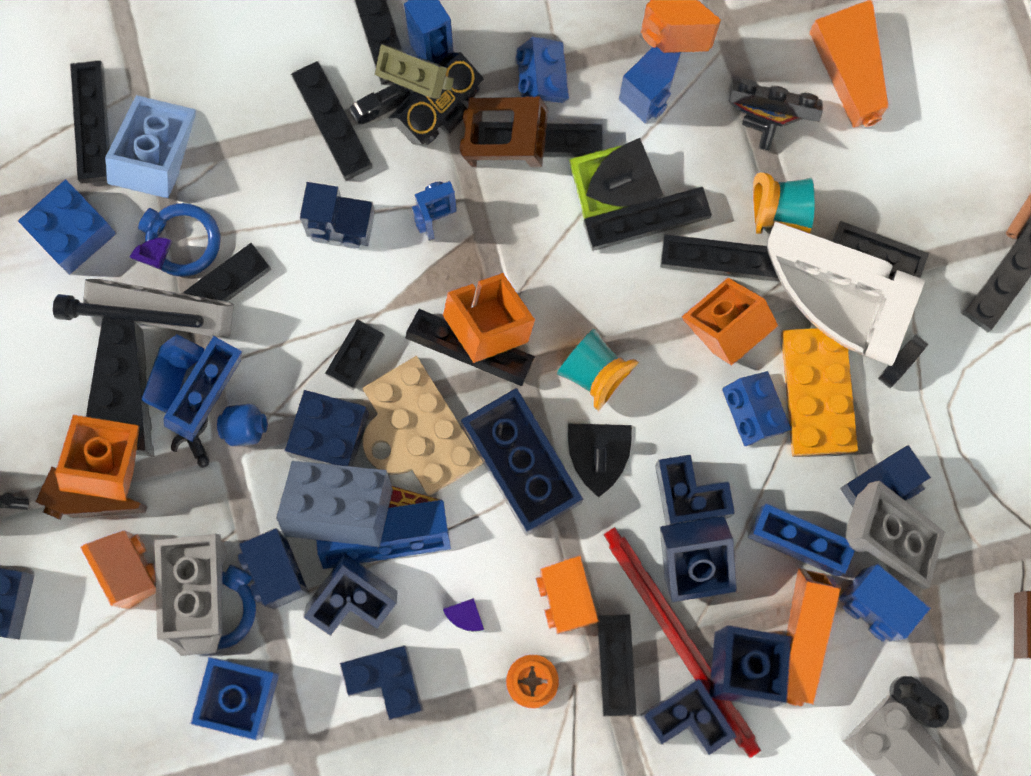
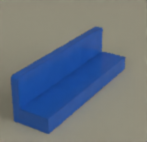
[316,500,451,569]

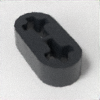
[877,334,928,389]
[889,676,949,728]

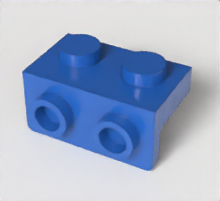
[516,37,569,103]
[412,181,457,240]
[722,371,791,446]

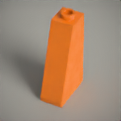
[809,0,888,128]
[786,568,840,706]

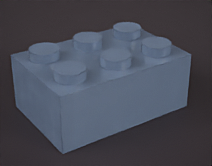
[276,461,393,547]

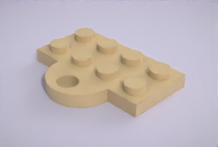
[362,355,483,496]

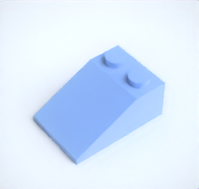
[105,95,196,198]

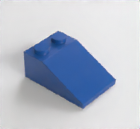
[619,47,682,124]

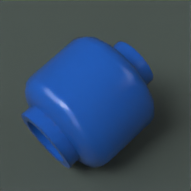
[217,404,268,447]

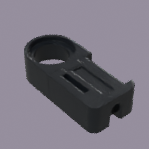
[349,83,410,125]

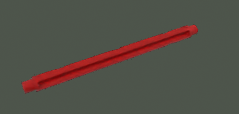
[603,527,761,758]

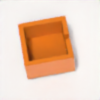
[443,273,535,363]

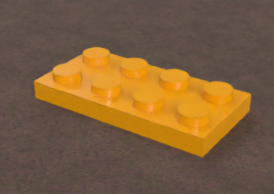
[781,328,858,457]

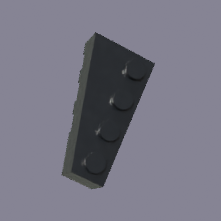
[86,318,154,457]

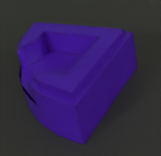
[129,238,173,270]
[443,598,484,632]

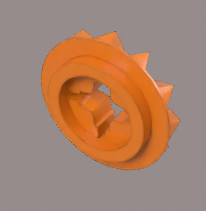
[506,655,559,708]

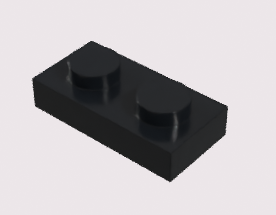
[325,319,385,391]

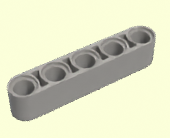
[83,279,234,337]

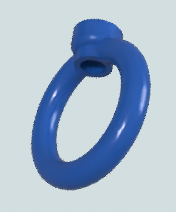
[138,203,221,277]
[217,564,256,650]

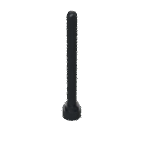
[52,294,204,328]

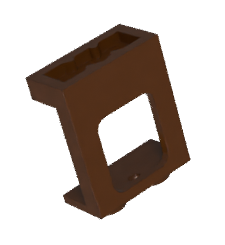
[460,97,549,167]

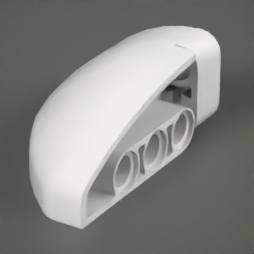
[767,222,925,366]

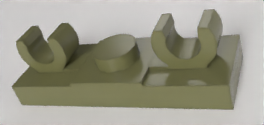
[375,44,454,99]

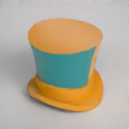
[753,172,815,234]
[557,328,639,411]

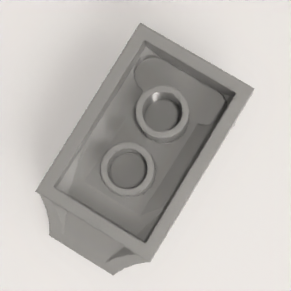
[846,481,945,589]
[154,534,227,656]
[842,695,963,776]

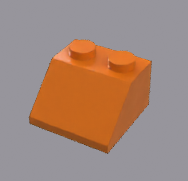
[641,0,721,53]
[682,278,778,366]
[55,415,139,501]
[80,530,156,609]
[536,556,598,634]

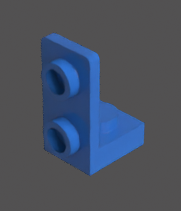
[141,334,205,413]

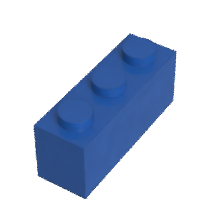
[404,0,454,64]
[164,336,242,442]
[747,504,855,577]

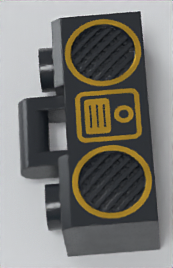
[388,52,484,145]

